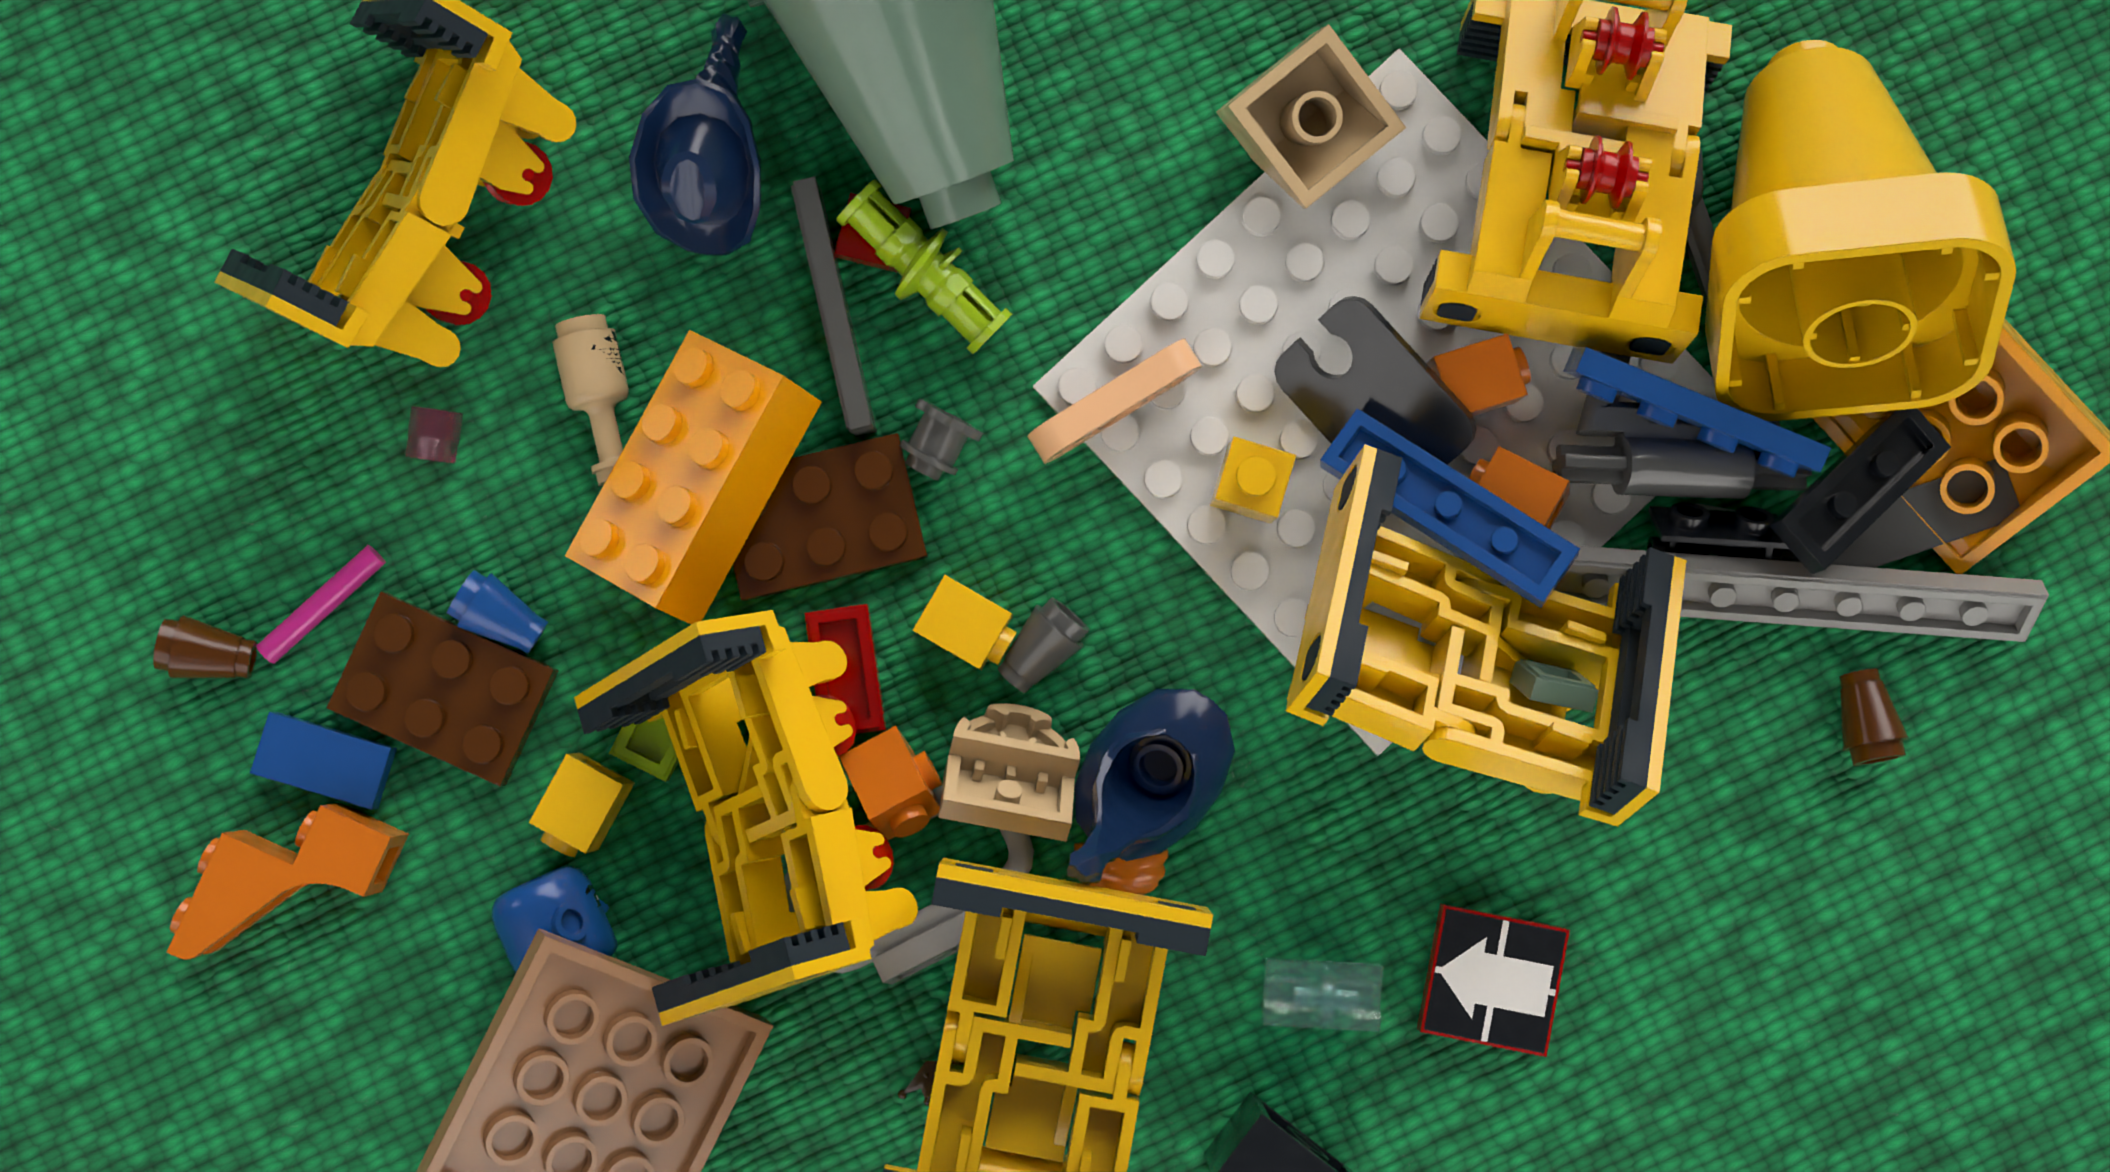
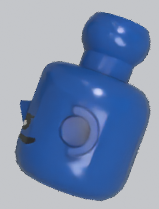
[491,866,618,974]

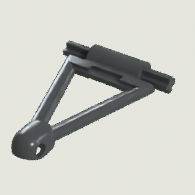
[1552,147,1812,499]

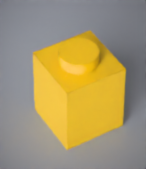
[1210,436,1296,524]
[912,575,1017,671]
[529,753,635,857]

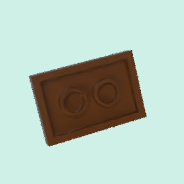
[733,433,928,601]
[326,592,559,786]

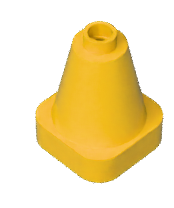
[1705,40,2016,421]

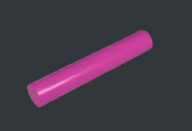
[256,545,386,664]

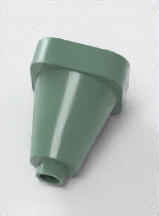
[747,0,1014,229]

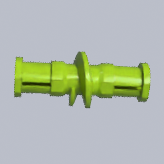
[836,179,1012,354]

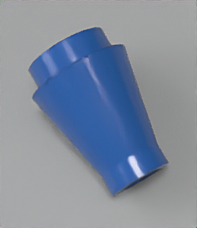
[447,570,548,654]

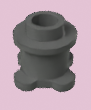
[899,398,984,481]

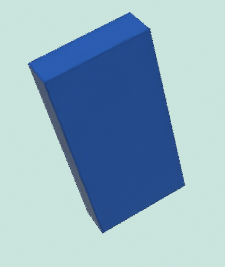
[250,712,397,810]

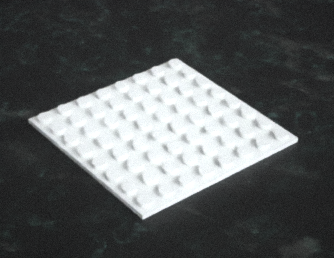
[1033,49,1718,756]

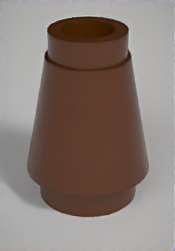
[153,615,258,679]
[1839,668,1909,766]

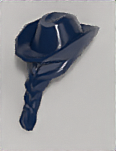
[629,13,762,256]
[1067,689,1235,885]

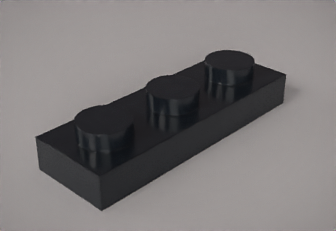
[1769,408,1951,574]

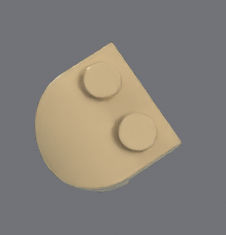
[938,703,1080,842]

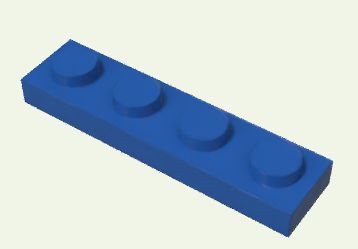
[1563,347,1831,478]
[1320,408,1580,608]

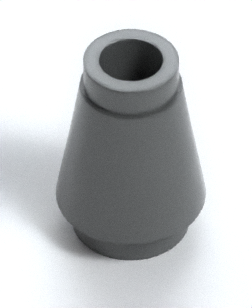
[998,597,1090,693]

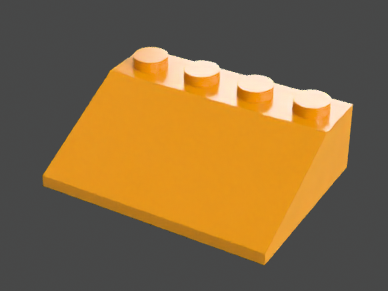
[1813,319,2110,574]

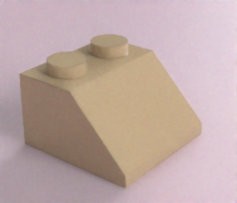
[1216,24,1406,209]

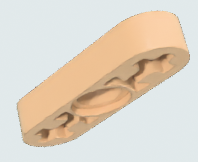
[1027,339,1202,464]

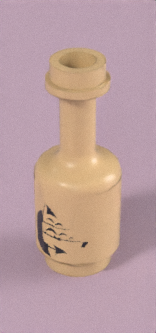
[552,314,629,486]

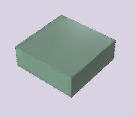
[1510,659,1599,713]

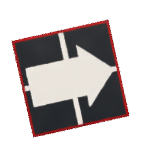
[1417,903,1570,1057]

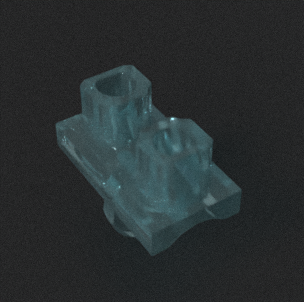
[1261,958,1383,1032]

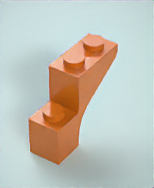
[166,803,409,960]

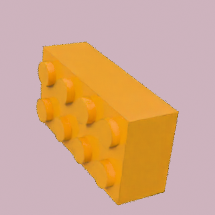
[565,330,822,624]

